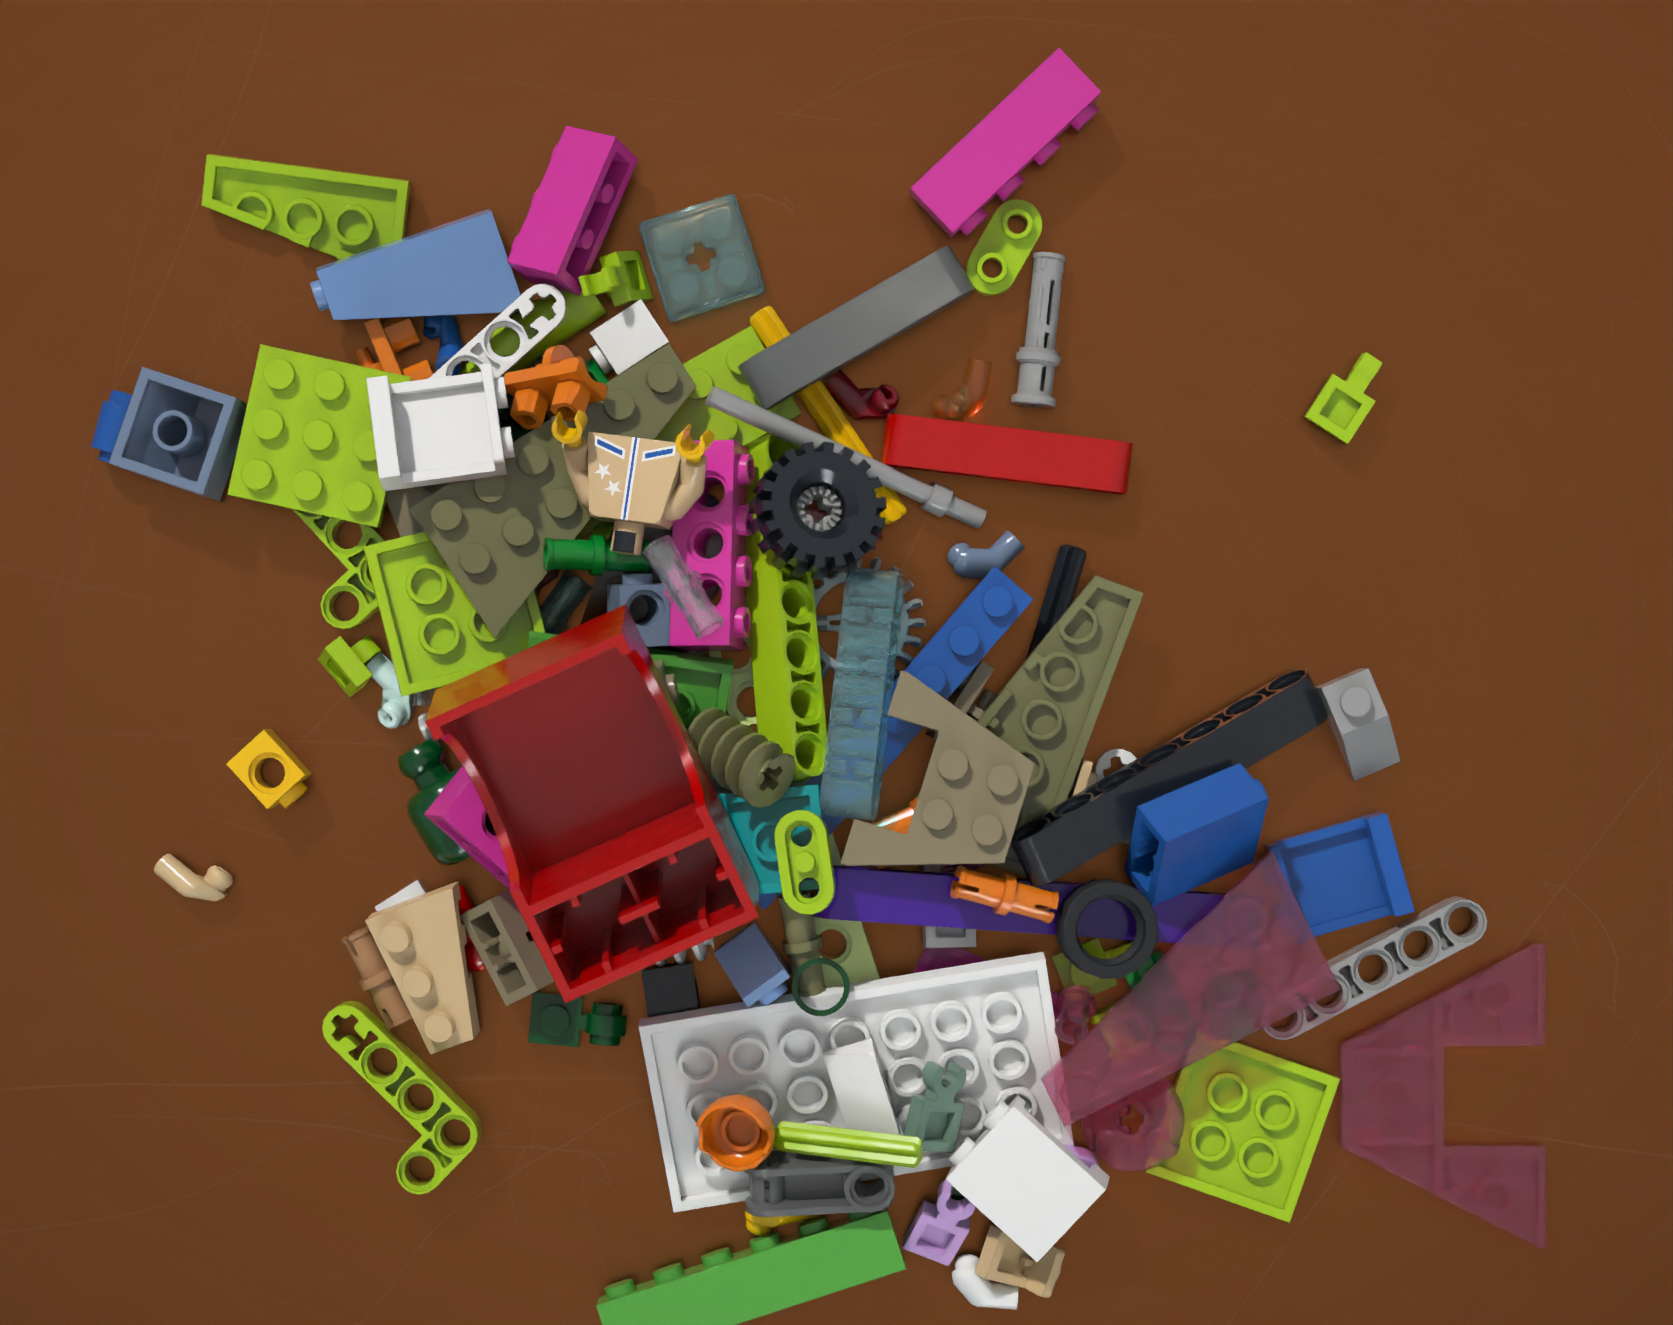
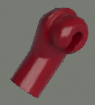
[824,370,899,420]

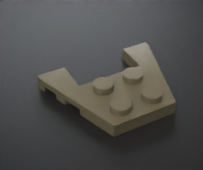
[840,670,1035,866]

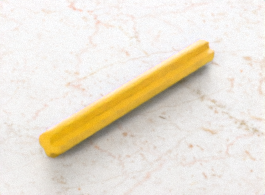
[750,306,907,525]

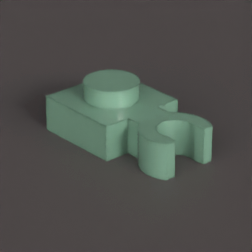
[903,1061,966,1152]

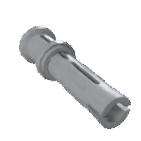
[1011,252,1066,409]

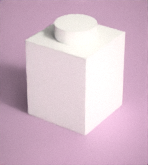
[589,299,671,375]

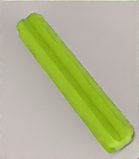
[774,1121,923,1168]

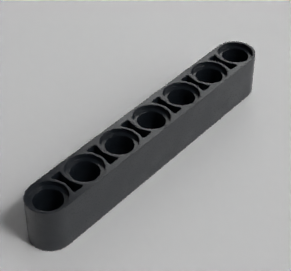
[1010,669,1328,886]

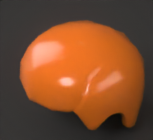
[696,1094,775,1172]

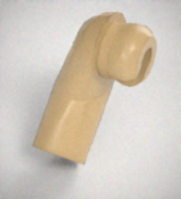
[154,854,233,902]

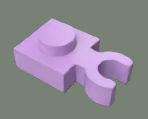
[902,1180,975,1266]

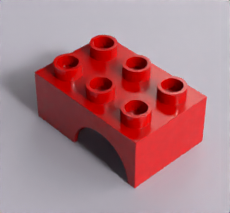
[425,604,759,1003]

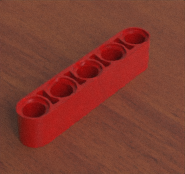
[881,414,1133,495]

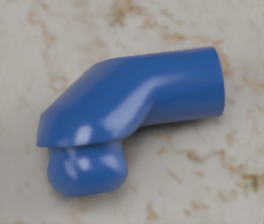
[423,315,464,376]

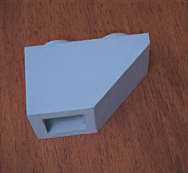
[714,920,791,1007]

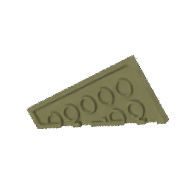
[409,343,697,639]
[908,575,1144,877]

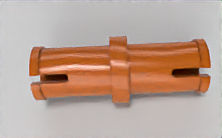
[950,865,1059,924]

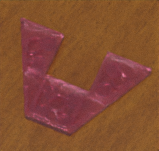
[1339,942,1546,1249]

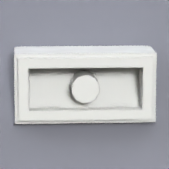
[822,1038,901,1135]

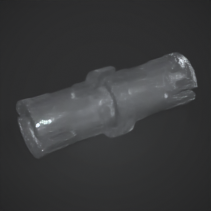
[642,535,725,639]

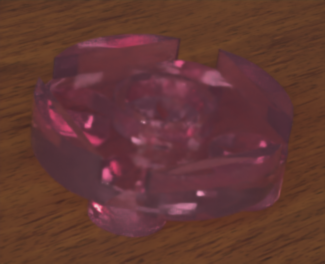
[1082,1068,1185,1171]

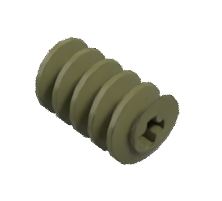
[687,707,796,808]

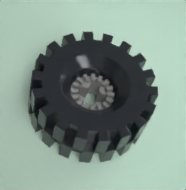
[748,442,887,579]

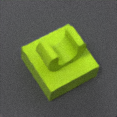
[318,635,381,698]

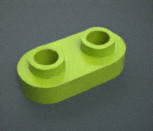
[966,199,1042,296]
[774,810,836,915]

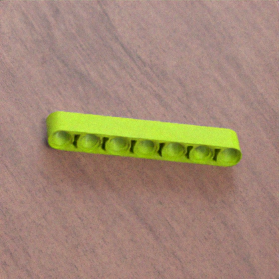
[744,434,829,784]

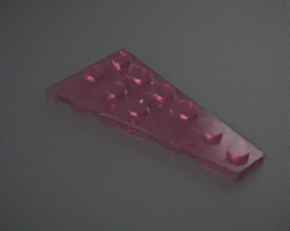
[1040,851,1340,1127]

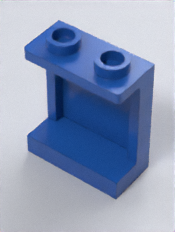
[1259,811,1415,945]

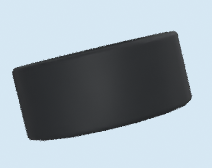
[1056,879,1158,979]

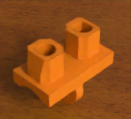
[354,317,435,381]
[504,345,608,430]

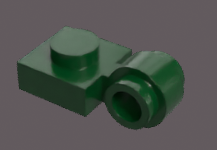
[528,991,627,1047]

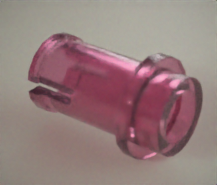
[1054,985,1096,1044]

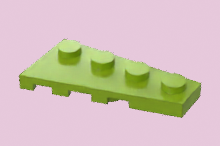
[201,154,411,260]

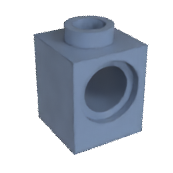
[607,573,670,647]

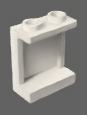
[366,363,515,491]
[946,1095,1110,1262]

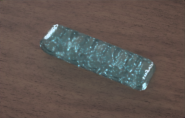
[820,568,904,820]

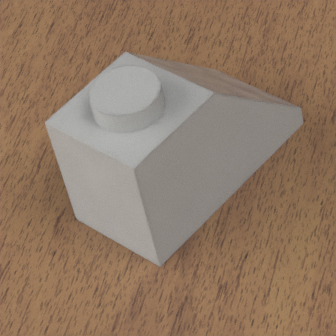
[1315,668,1401,781]

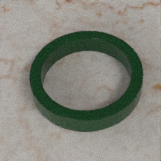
[792,958,850,1016]

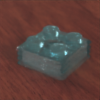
[639,194,765,322]

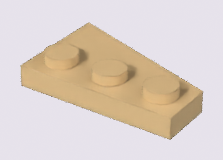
[365,881,480,1055]

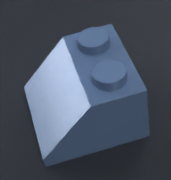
[109,367,247,502]

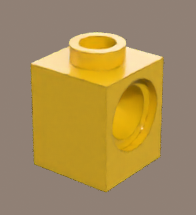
[226,729,312,809]

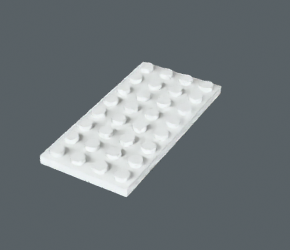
[639,952,1074,1213]

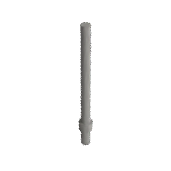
[705,386,986,529]

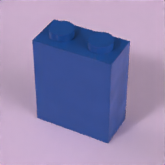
[1124,763,1269,907]

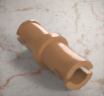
[341,926,412,1030]

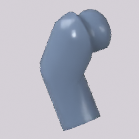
[947,530,1025,579]

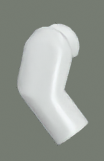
[951,1254,1019,1310]

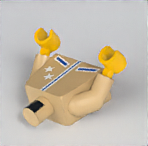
[552,410,714,556]

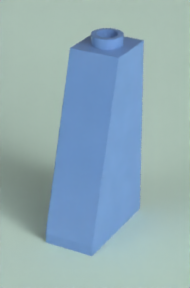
[310,209,521,320]

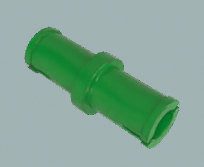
[543,535,650,576]

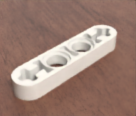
[429,284,567,379]

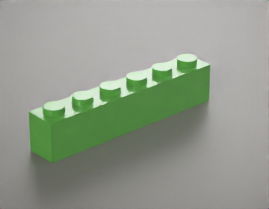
[596,1208,906,1325]

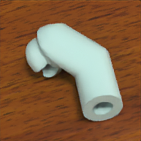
[366,652,414,729]

